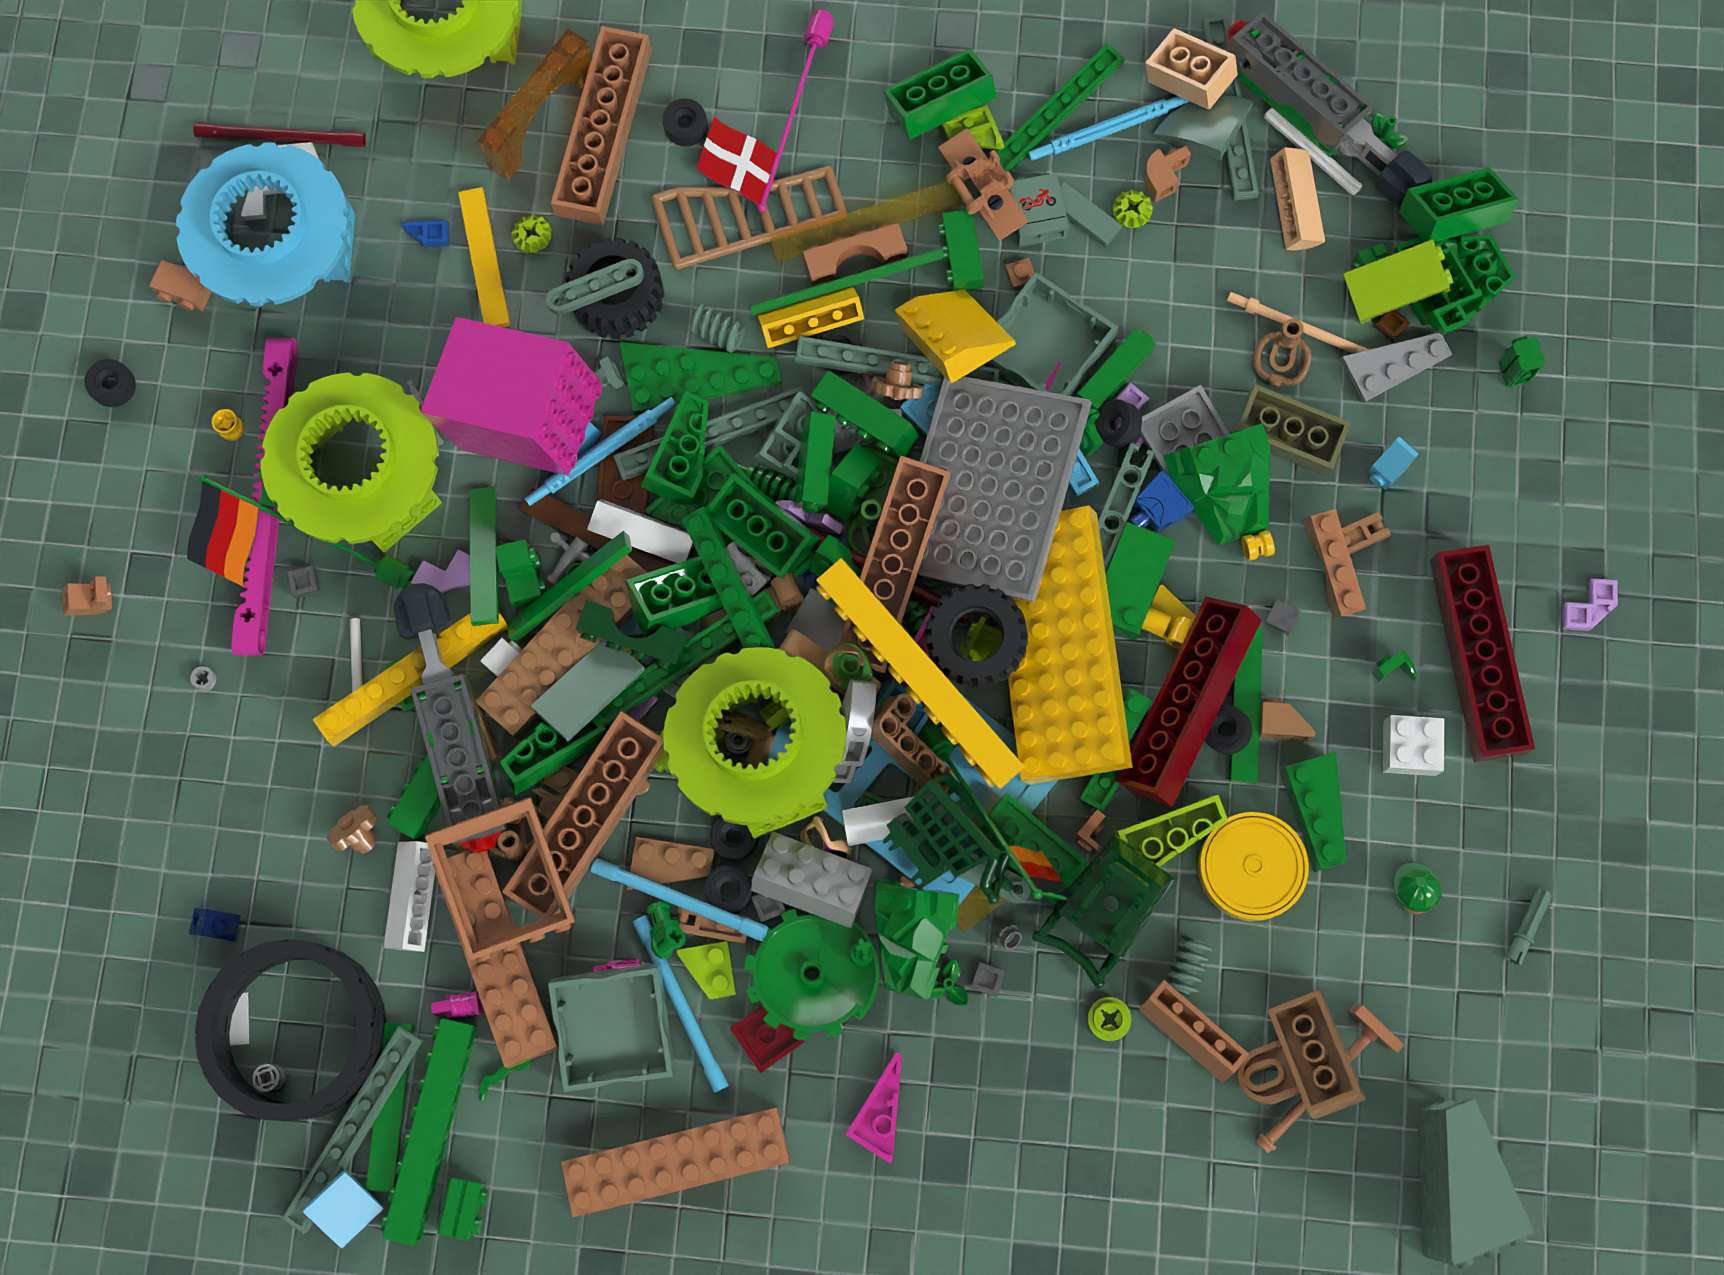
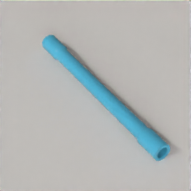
[591,858,768,942]
[632,915,729,1093]

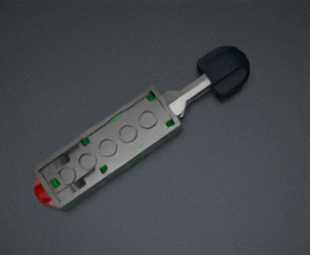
[1225,11,1433,207]
[394,583,510,853]

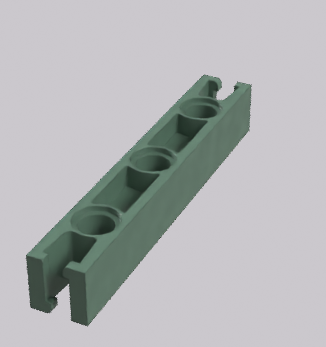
[1098,443,1155,573]

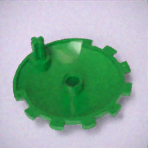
[744,909,879,1040]

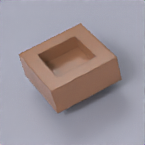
[1005,257,1035,291]

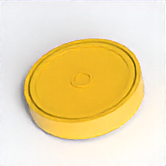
[1198,812,1309,921]

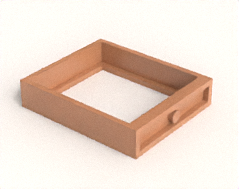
[425,797,575,962]

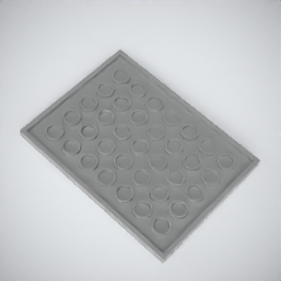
[917,376,1092,603]

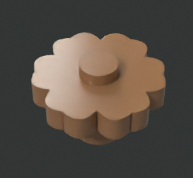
[870,361,923,400]
[327,805,377,854]

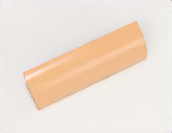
[1270,147,1325,250]

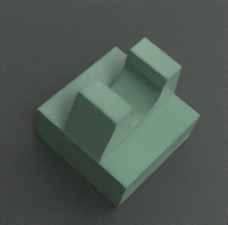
[594,356,625,389]

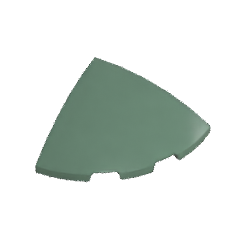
[1153,95,1254,160]
[754,391,835,484]

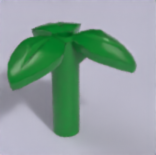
[1371,112,1409,149]
[929,959,968,1006]

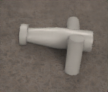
[546,532,590,585]

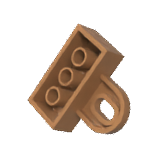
[1238,990,1366,1120]

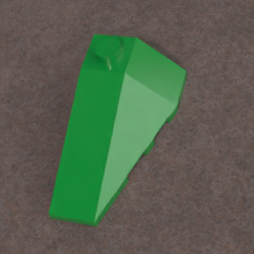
[640,390,709,500]

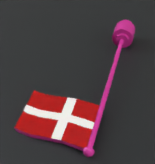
[697,10,834,212]

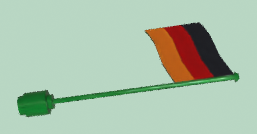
[187,474,414,589]
[918,722,1072,900]

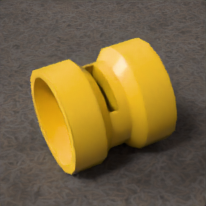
[212,409,245,441]
[1241,530,1275,561]

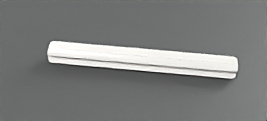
[1264,108,1362,195]

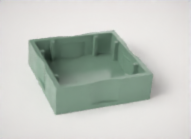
[983,272,1119,396]
[548,962,675,1092]

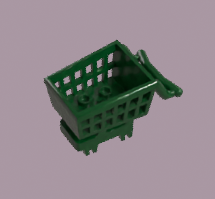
[883,771,1015,905]
[1032,834,1175,988]

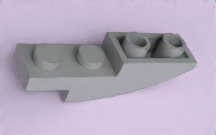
[833,679,876,784]

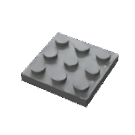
[1139,385,1230,476]

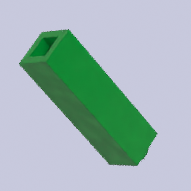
[1077,328,1156,410]
[794,411,836,513]

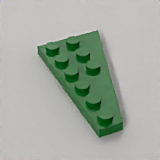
[620,342,782,415]

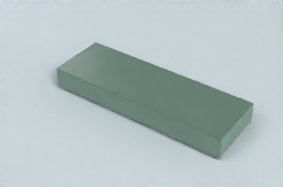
[1060,182,1123,247]

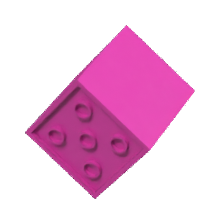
[420,317,602,476]

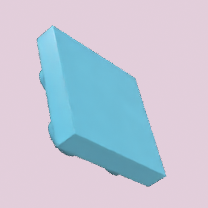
[303,1169,383,1249]

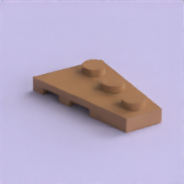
[627,837,715,890]

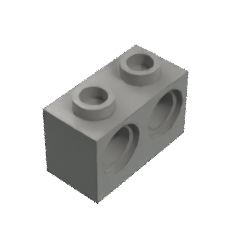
[727,541,775,597]

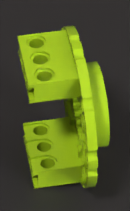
[352,0,523,78]
[261,373,442,553]
[663,647,847,839]

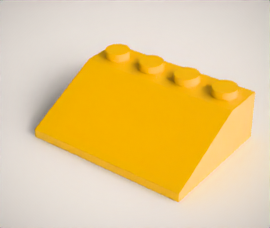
[895,289,1016,384]

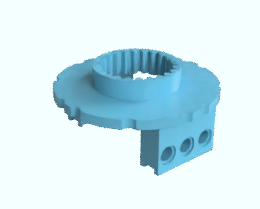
[176,142,356,306]

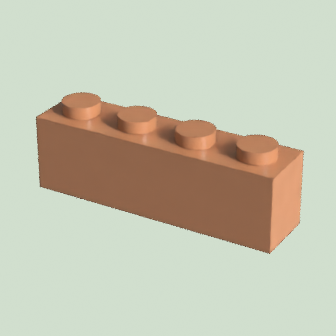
[1138,980,1249,1083]

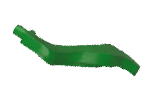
[478,1060,532,1101]

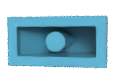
[1367,437,1418,490]

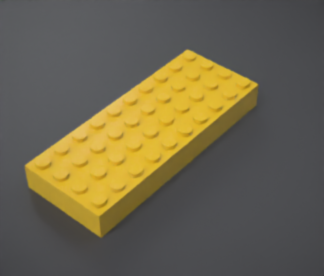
[1008,505,1133,785]
[816,558,1025,789]

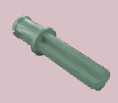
[1505,888,1552,966]

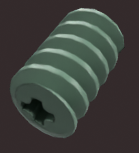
[691,303,747,353]
[1167,935,1212,996]

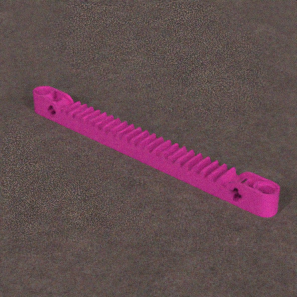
[232,337,298,656]

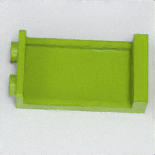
[1343,240,1453,324]

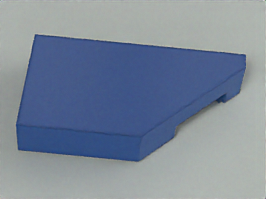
[402,220,449,248]

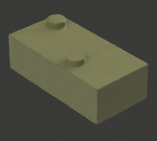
[1233,384,1351,476]

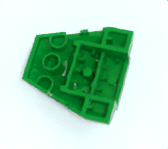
[1394,235,1516,335]
[1163,423,1270,546]
[873,878,959,999]

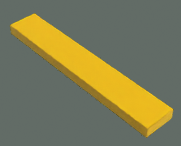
[458,187,511,327]

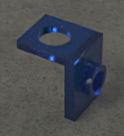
[189,908,240,942]

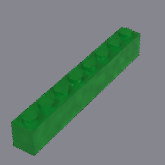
[381,1018,478,1246]

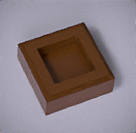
[1373,309,1411,343]

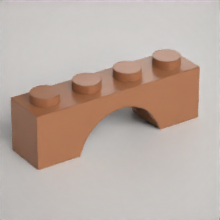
[803,223,907,286]
[1303,509,1366,618]

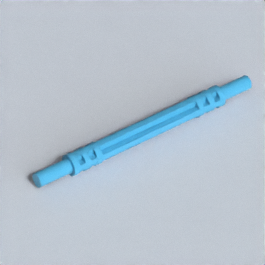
[1028,96,1190,161]
[524,397,677,506]

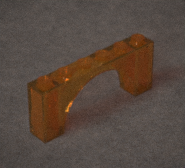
[477,29,592,180]

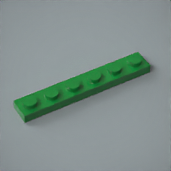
[682,507,775,648]

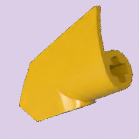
[1141,585,1196,650]

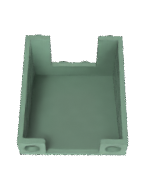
[1418,1099,1534,1268]

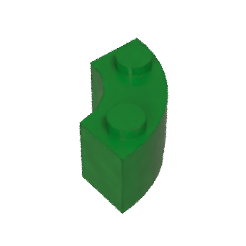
[810,535,861,606]

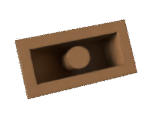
[1259,698,1316,741]

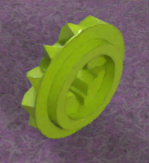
[1113,189,1153,228]
[511,214,552,253]
[1088,997,1132,1041]

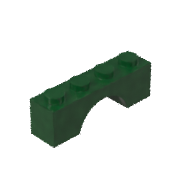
[575,600,688,670]

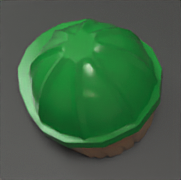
[1394,863,1442,915]

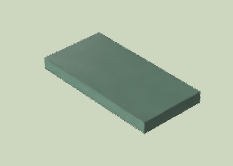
[531,641,645,742]

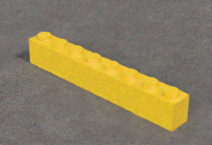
[312,613,508,747]

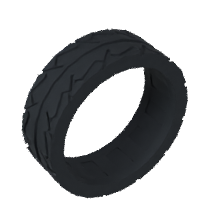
[195,939,387,1121]

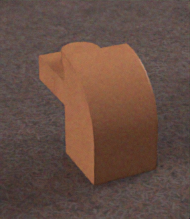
[1144,146,1191,202]
[62,576,112,616]

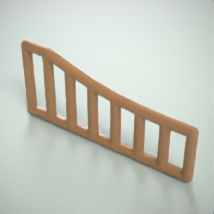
[651,166,848,270]

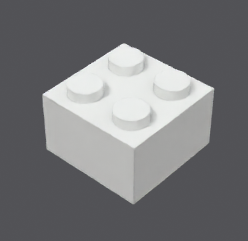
[1383,715,1444,776]

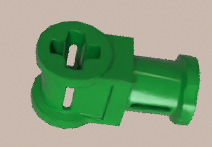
[647,901,686,960]

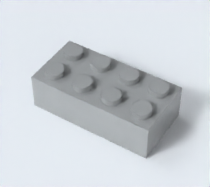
[751,832,873,928]

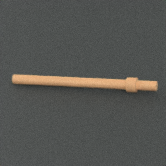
[1227,292,1369,354]

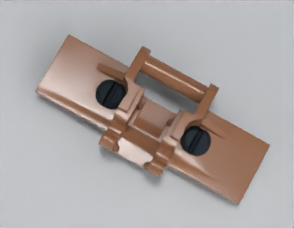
[938,128,1029,241]

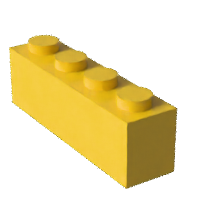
[757,286,864,348]

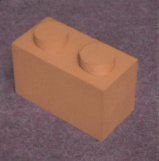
[149,260,212,312]

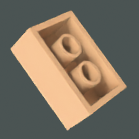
[1145,28,1238,110]

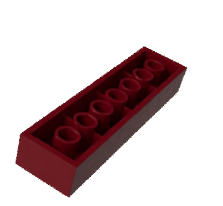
[1430,545,1535,762]
[1116,596,1262,807]

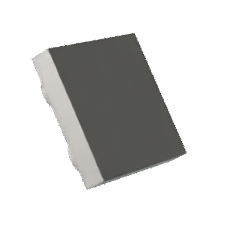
[785,588,845,652]

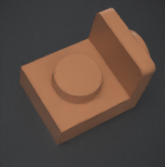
[1075,809,1105,853]

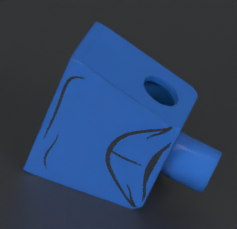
[1129,471,1194,533]

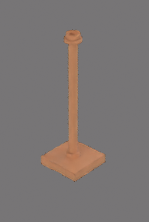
[1256,1003,1404,1153]

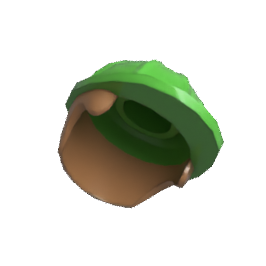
[824,642,873,691]

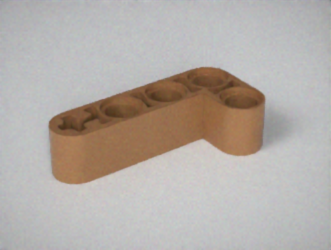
[702,572,804,629]
[779,630,882,700]
[871,694,955,791]

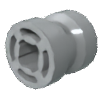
[252,1064,287,1092]

